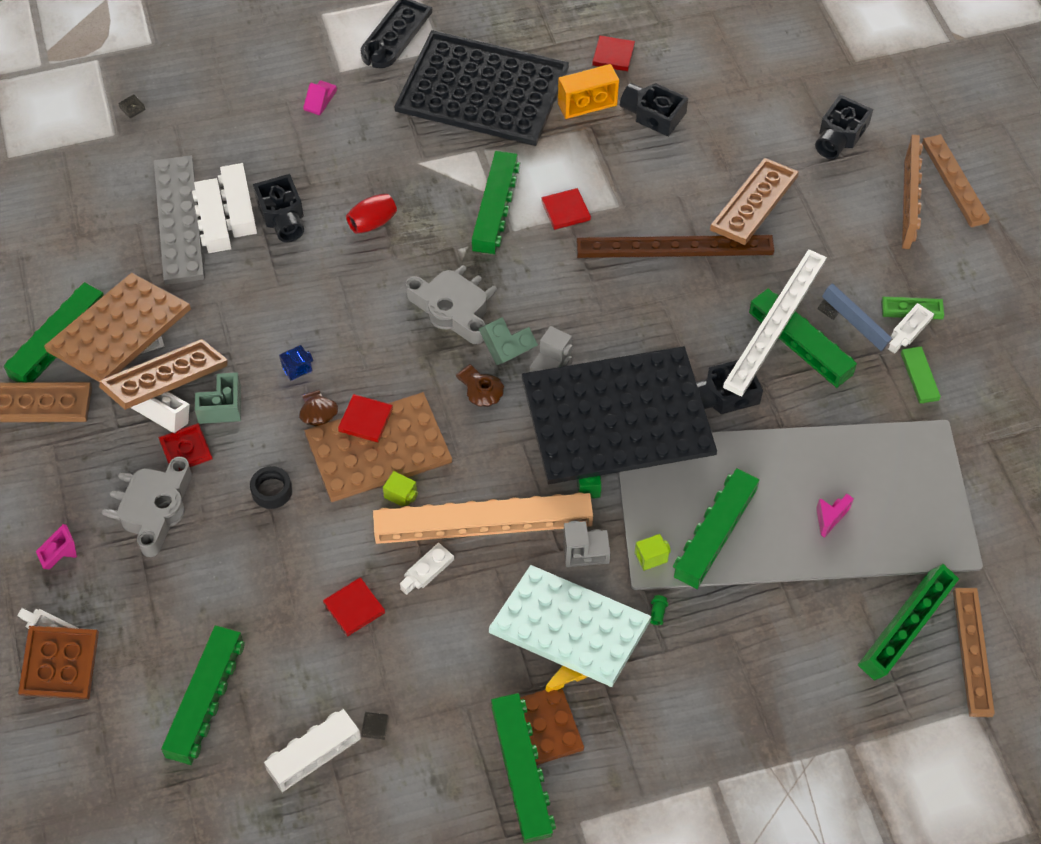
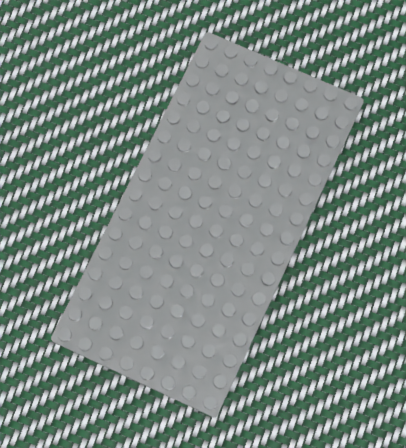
[619,420,983,590]

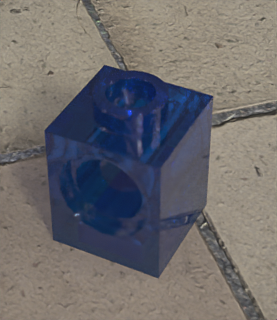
[279,345,313,381]

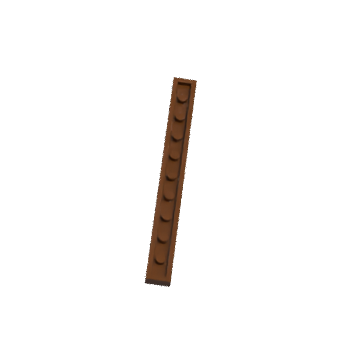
[577,235,774,258]

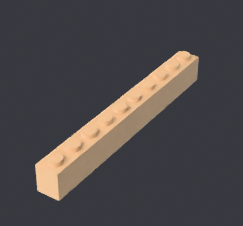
[373,492,593,544]

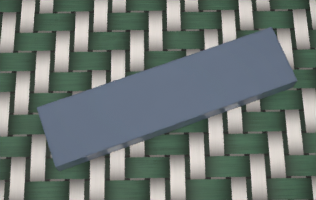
[822,284,892,351]

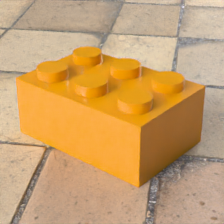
[558,64,619,119]

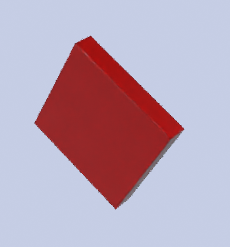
[592,36,635,71]
[541,188,591,230]
[338,394,393,443]
[158,423,213,471]
[323,577,385,637]

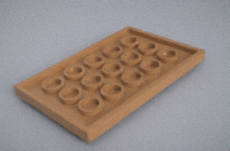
[44,273,191,382]
[304,392,452,503]

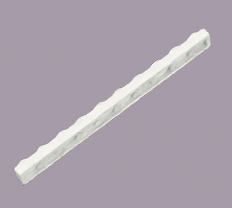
[723,249,827,397]

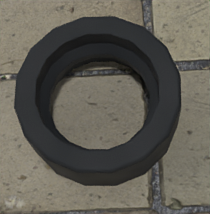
[250,466,292,509]

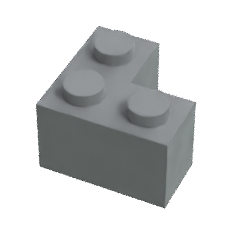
[529,326,573,372]
[563,520,610,567]

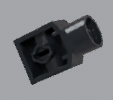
[620,83,688,137]
[815,94,873,159]
[253,174,304,242]
[696,360,763,414]

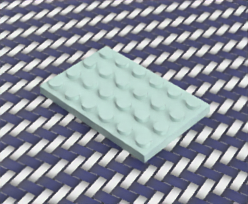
[489,565,651,687]

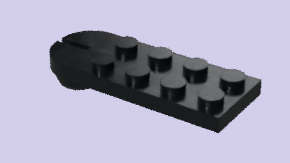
[360,0,432,69]

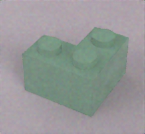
[478,317,538,365]
[195,372,241,424]

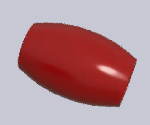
[346,194,397,234]

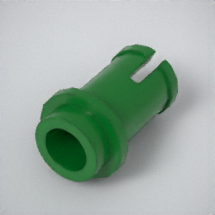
[650,595,669,626]

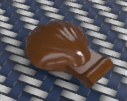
[456,364,504,407]
[299,390,338,427]

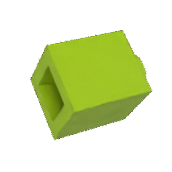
[383,471,418,507]
[635,534,671,571]

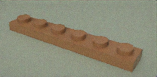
[922,134,990,227]
[953,588,995,717]

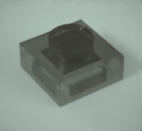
[118,94,146,118]
[817,299,839,320]
[361,712,389,740]

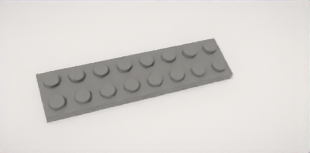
[154,155,205,285]

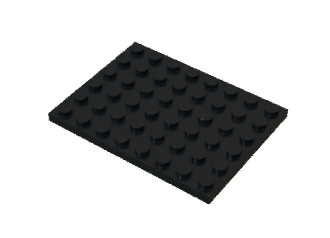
[394,30,569,146]
[522,346,717,485]

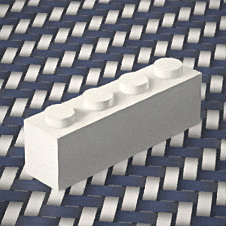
[218,163,257,238]
[192,178,231,253]
[119,367,190,433]
[264,709,361,792]

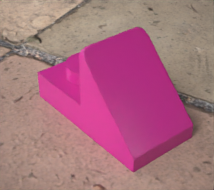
[303,80,337,116]
[816,494,854,538]
[36,524,77,570]

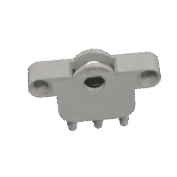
[406,265,497,344]
[102,457,192,557]

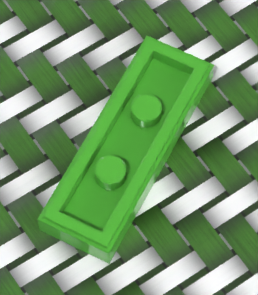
[881,297,944,319]
[901,346,941,404]

